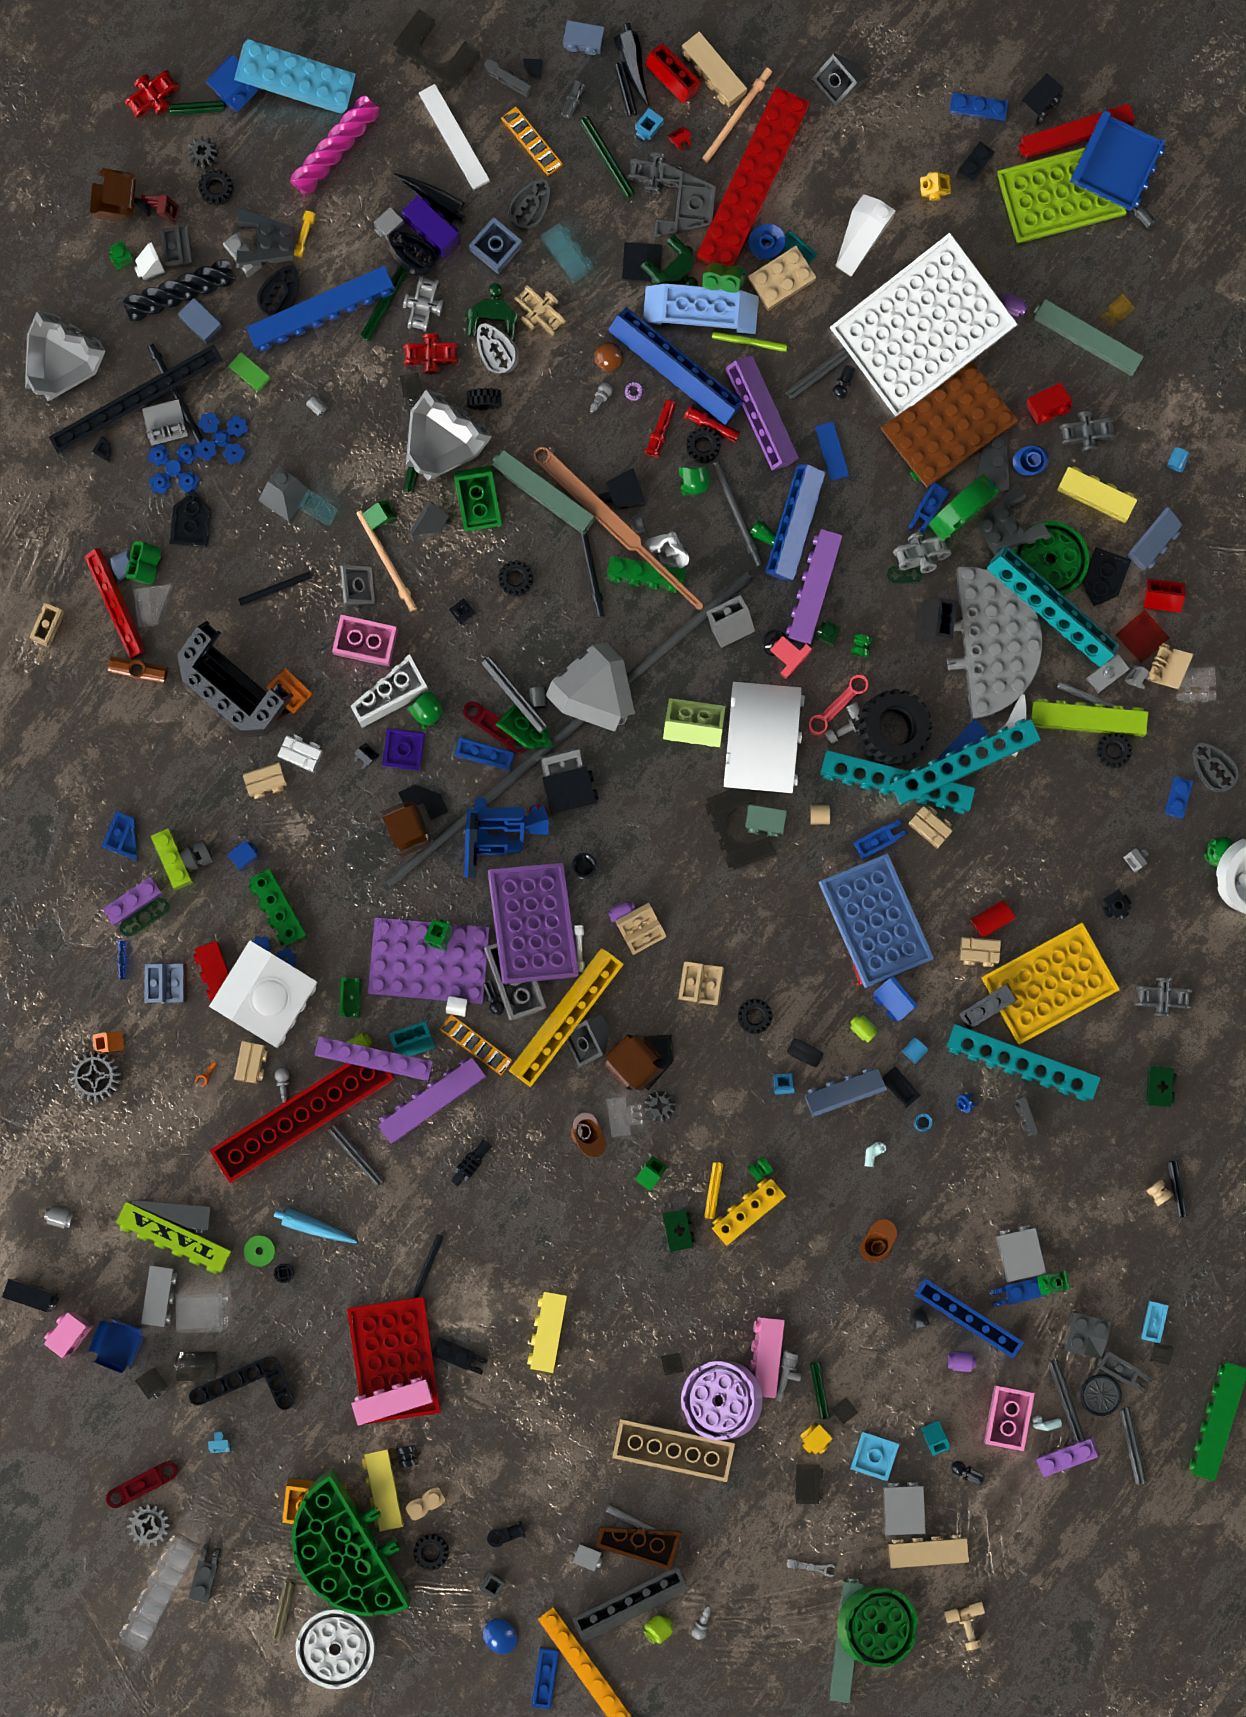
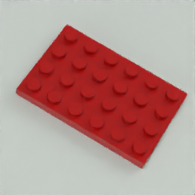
[347,1297,441,1425]

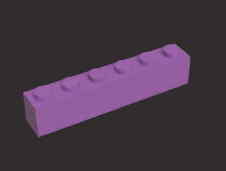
[725,356,799,471]
[786,529,843,647]
[315,1036,434,1082]
[378,1057,486,1144]

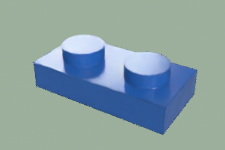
[1164,776,1193,819]

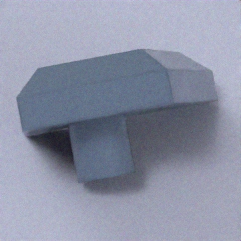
[110,549,130,585]

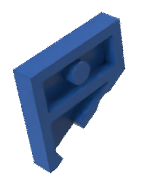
[101,811,137,861]

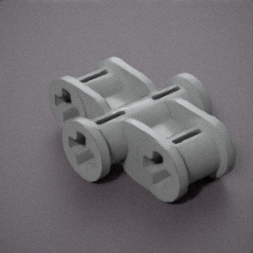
[403,276,444,332]
[893,532,951,573]

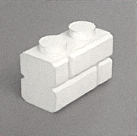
[278,734,323,773]

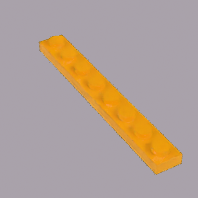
[538,1607,632,1717]

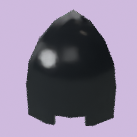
[908,1305,930,1330]

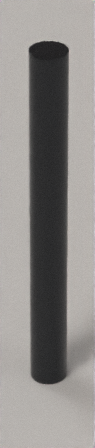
[238,572,312,606]
[410,1234,444,1299]

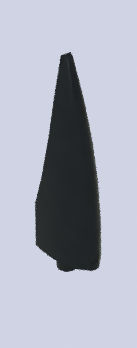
[614,23,649,106]
[393,173,466,223]

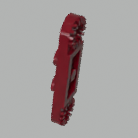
[463,701,528,754]
[106,1461,178,1508]

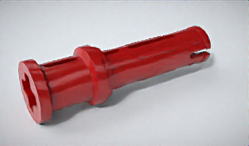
[644,400,677,458]
[683,403,740,443]

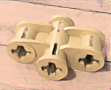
[513,285,566,336]

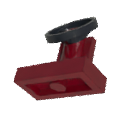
[134,194,179,224]

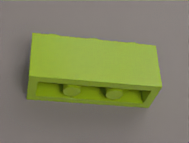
[151,828,194,890]

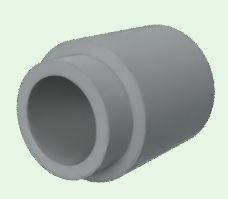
[44,1205,74,1229]

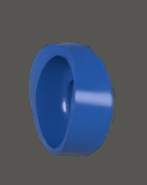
[1013,445,1049,476]
[483,1619,517,1654]

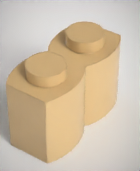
[405,1486,446,1520]

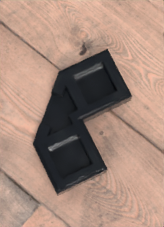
[398,785,449,820]

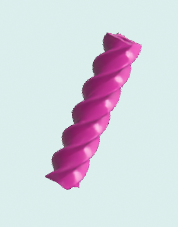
[290,95,380,196]

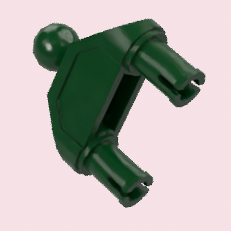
[640,234,698,286]
[465,283,520,341]

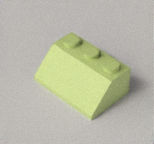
[663,698,726,747]

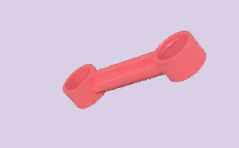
[808,675,868,735]

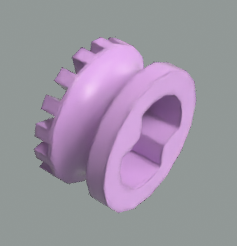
[625,382,642,401]

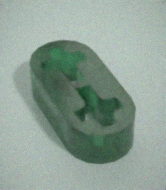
[886,566,923,584]

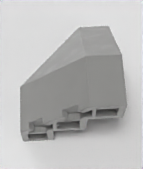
[25,311,106,401]
[406,389,492,481]
[546,642,635,732]

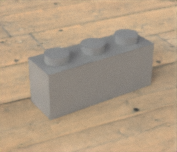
[141,1266,178,1327]

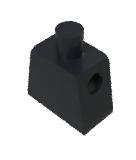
[598,468,645,510]

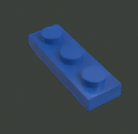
[949,92,1008,121]

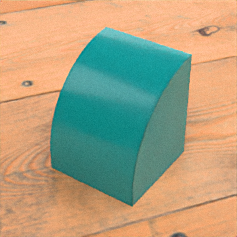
[921,1421,951,1456]

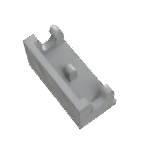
[540,747,583,777]

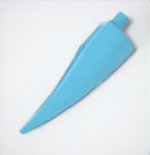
[274,1207,357,1243]

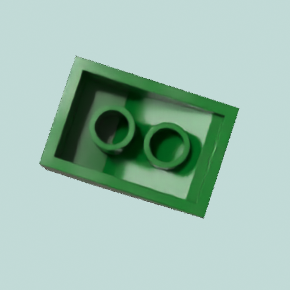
[454,465,502,532]

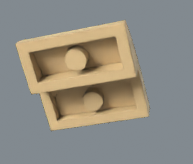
[615,903,667,955]
[679,962,725,1006]

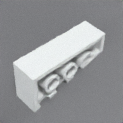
[351,654,429,728]

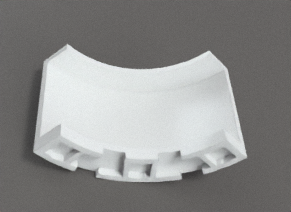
[724,682,805,793]

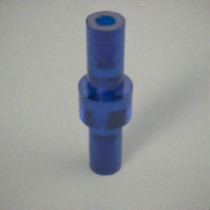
[116,941,128,979]

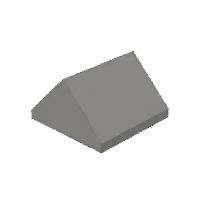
[340,565,375,608]

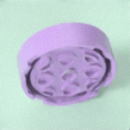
[681,1361,762,1440]

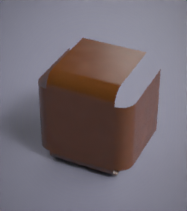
[90,168,136,222]
[381,800,431,857]
[605,1034,664,1091]

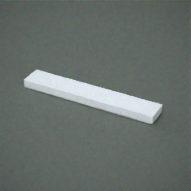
[419,84,490,191]

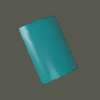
[389,1021,435,1057]

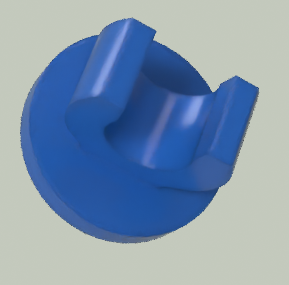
[957,1092,978,1113]

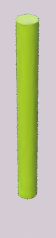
[712,331,788,352]

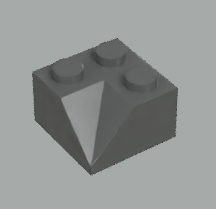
[1063,1312,1112,1359]

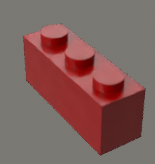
[645,43,702,104]
[193,941,229,1001]

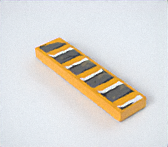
[501,107,563,177]
[439,1014,513,1076]

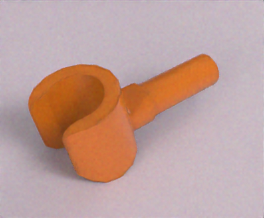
[195,1061,217,1086]

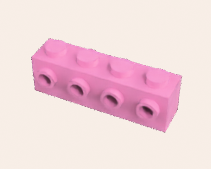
[749,1317,785,1398]
[351,1377,434,1426]

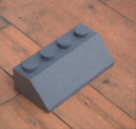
[805,1067,887,1118]

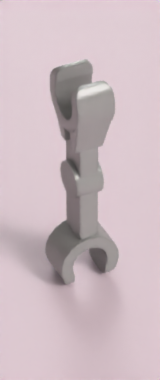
[786,1559,836,1577]

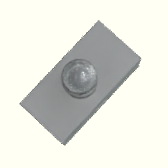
[1087,654,1130,694]

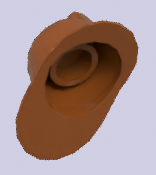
[570,1112,606,1158]
[860,1219,897,1262]

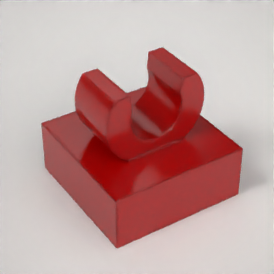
[667,126,691,151]

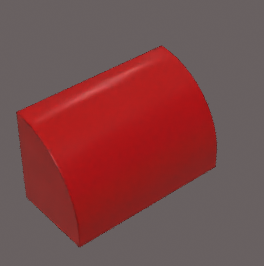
[1143,578,1185,613]
[969,900,1016,938]

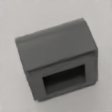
[479,1571,506,1599]

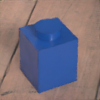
[227,840,259,871]

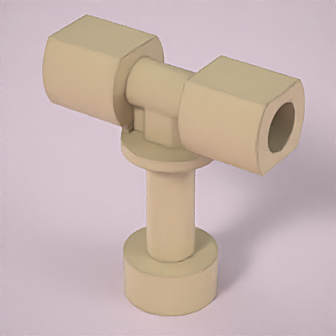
[944,1601,985,1651]

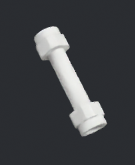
[572,925,585,972]

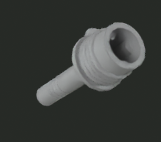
[775,1350,801,1402]

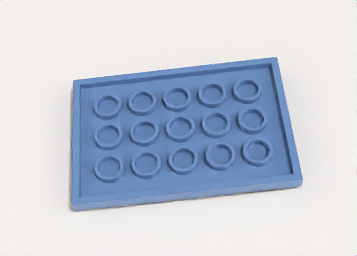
[818,853,934,988]

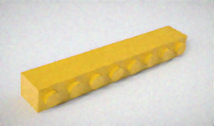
[508,948,624,1088]

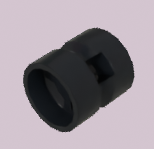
[572,853,597,880]

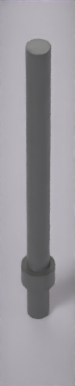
[713,461,764,567]

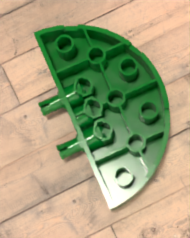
[291,1468,411,1616]

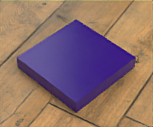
[382,728,425,771]

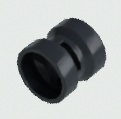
[274,1264,295,1283]
[396,1445,418,1468]

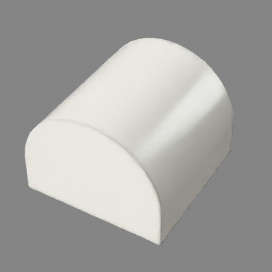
[446,996,467,1017]

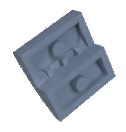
[145,964,186,1003]

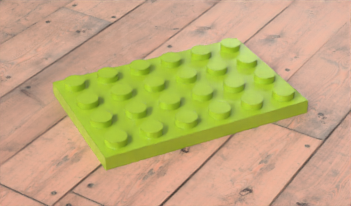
[996,148,1127,244]

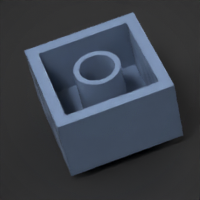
[469,217,523,275]

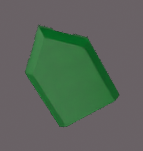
[496,704,552,748]

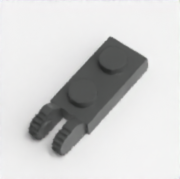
[484,59,532,97]
[1097,1350,1153,1393]
[188,1545,220,1603]

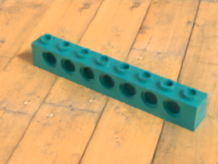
[987,546,1120,667]
[890,718,1041,806]
[820,750,975,814]
[946,1024,1100,1102]

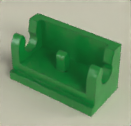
[339,977,362,1018]

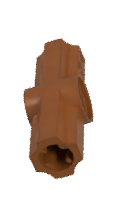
[108,656,168,684]

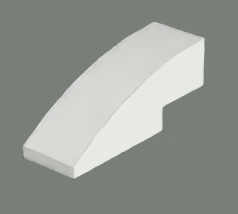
[1002,694,1026,757]

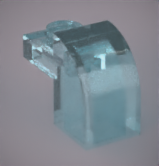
[297,489,339,526]

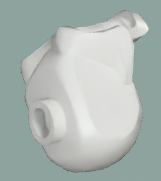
[643,531,689,568]

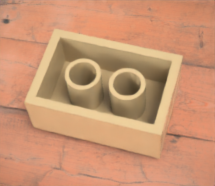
[748,246,816,311]

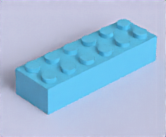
[234,39,356,114]

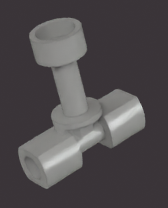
[824,702,861,745]

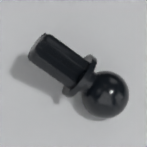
[832,365,855,399]
[483,981,504,1016]
[951,1461,985,1485]

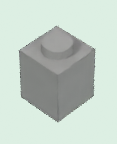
[374,207,404,240]
[572,1543,604,1571]

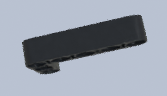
[189,1356,295,1410]

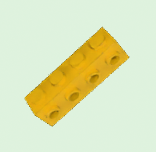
[712,1178,786,1246]

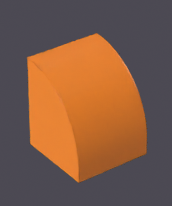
[92,1031,124,1054]

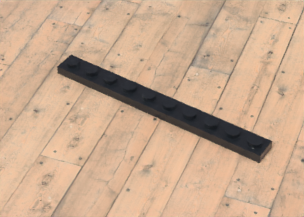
[49,344,224,454]

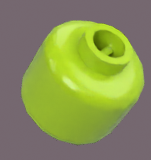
[644,1614,673,1644]

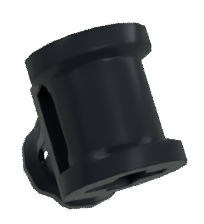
[487,1521,526,1547]

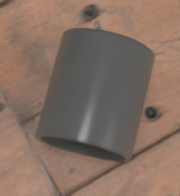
[529,687,548,709]

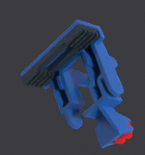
[464,797,549,878]

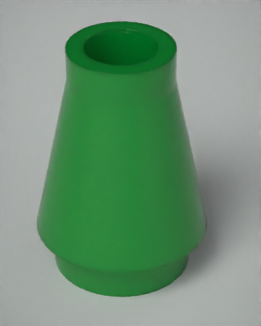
[750,520,776,546]

